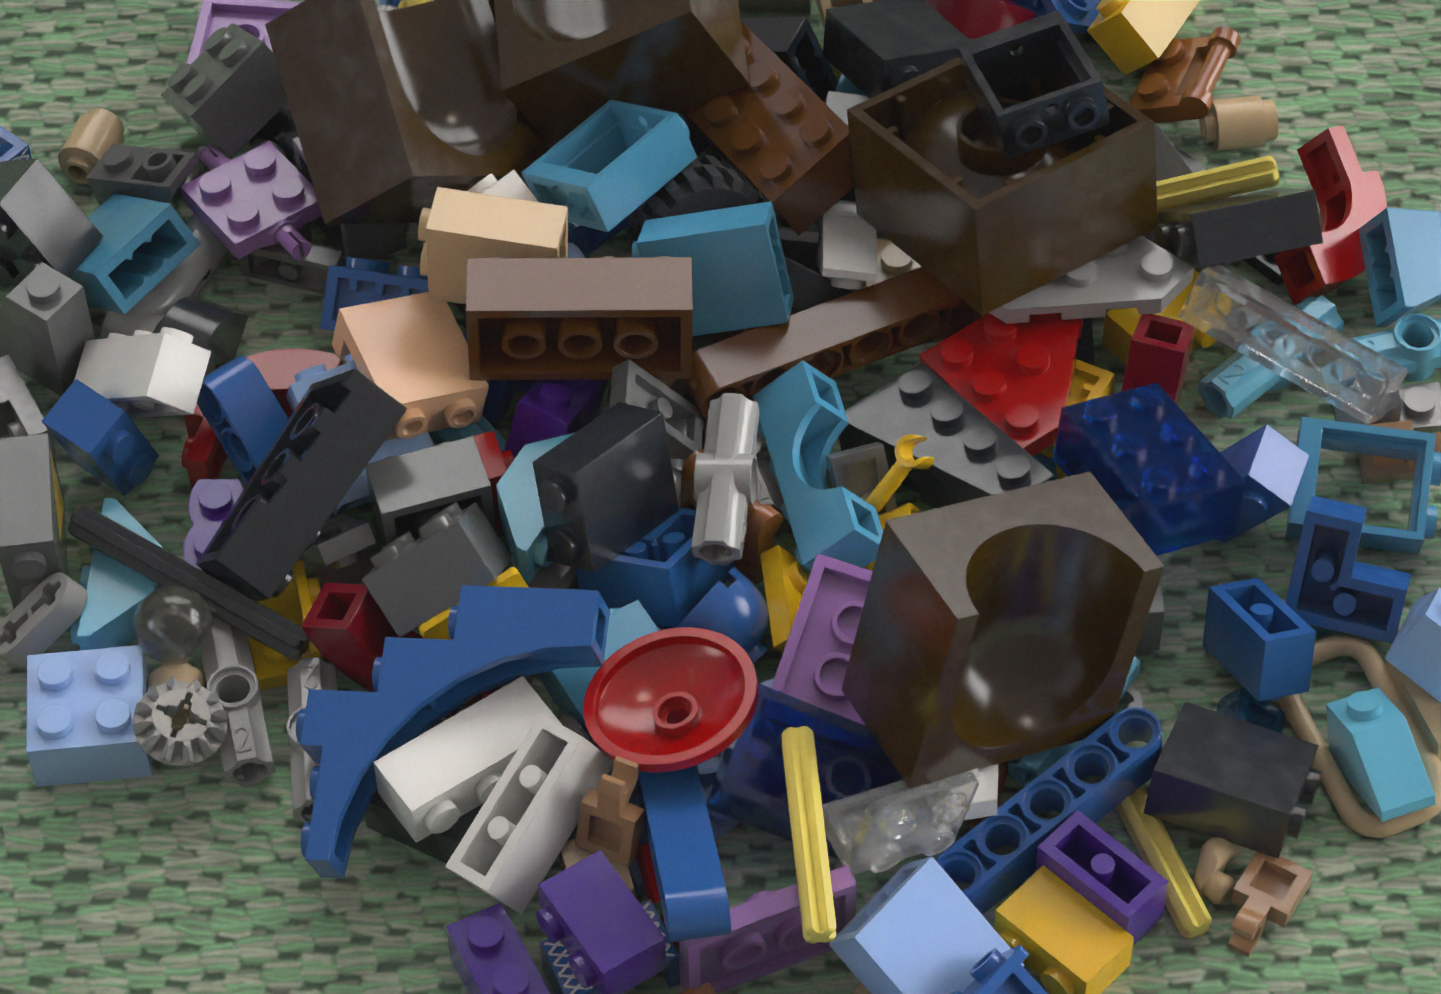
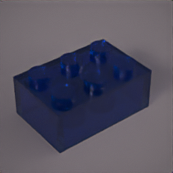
[1053,382,1246,556]
[706,683,907,871]

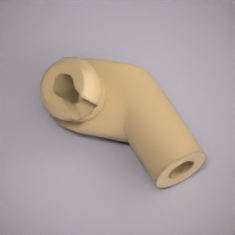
[1193,837,1246,905]

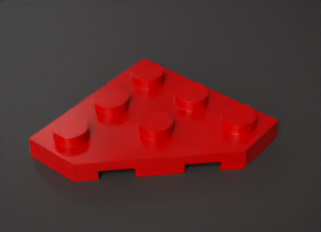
[919,313,1083,457]

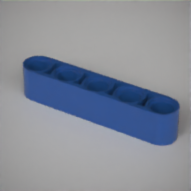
[936,707,1163,915]
[636,765,731,942]

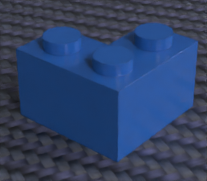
[1286,495,1411,644]
[576,507,734,629]

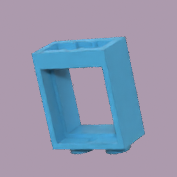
[521,100,697,232]
[1285,417,1441,554]

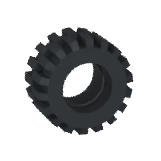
[627,155,764,245]

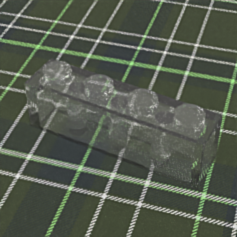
[1177,265,1409,425]

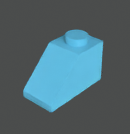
[1326,687,1436,822]

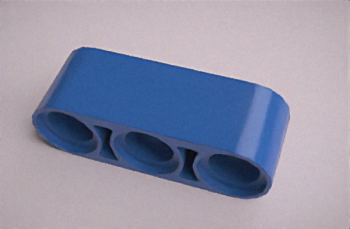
[197,356,289,485]

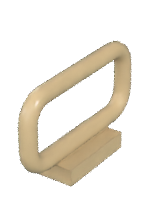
[1277,633,1441,838]

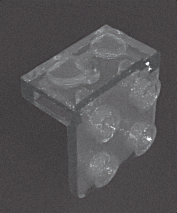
[822,772,979,875]

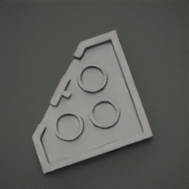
[989,236,1194,324]

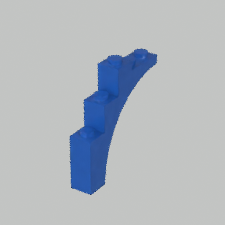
[296,585,610,879]

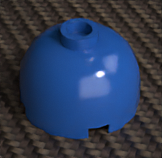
[677,567,769,665]

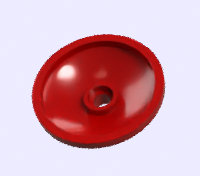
[583,627,759,772]

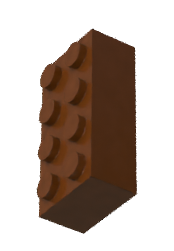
[681,21,854,236]
[466,256,693,380]

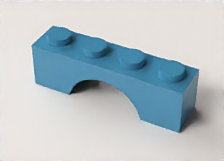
[753,360,883,573]

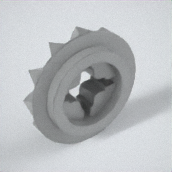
[133,676,227,766]

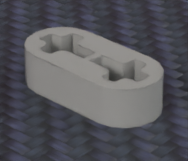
[0,572,87,668]

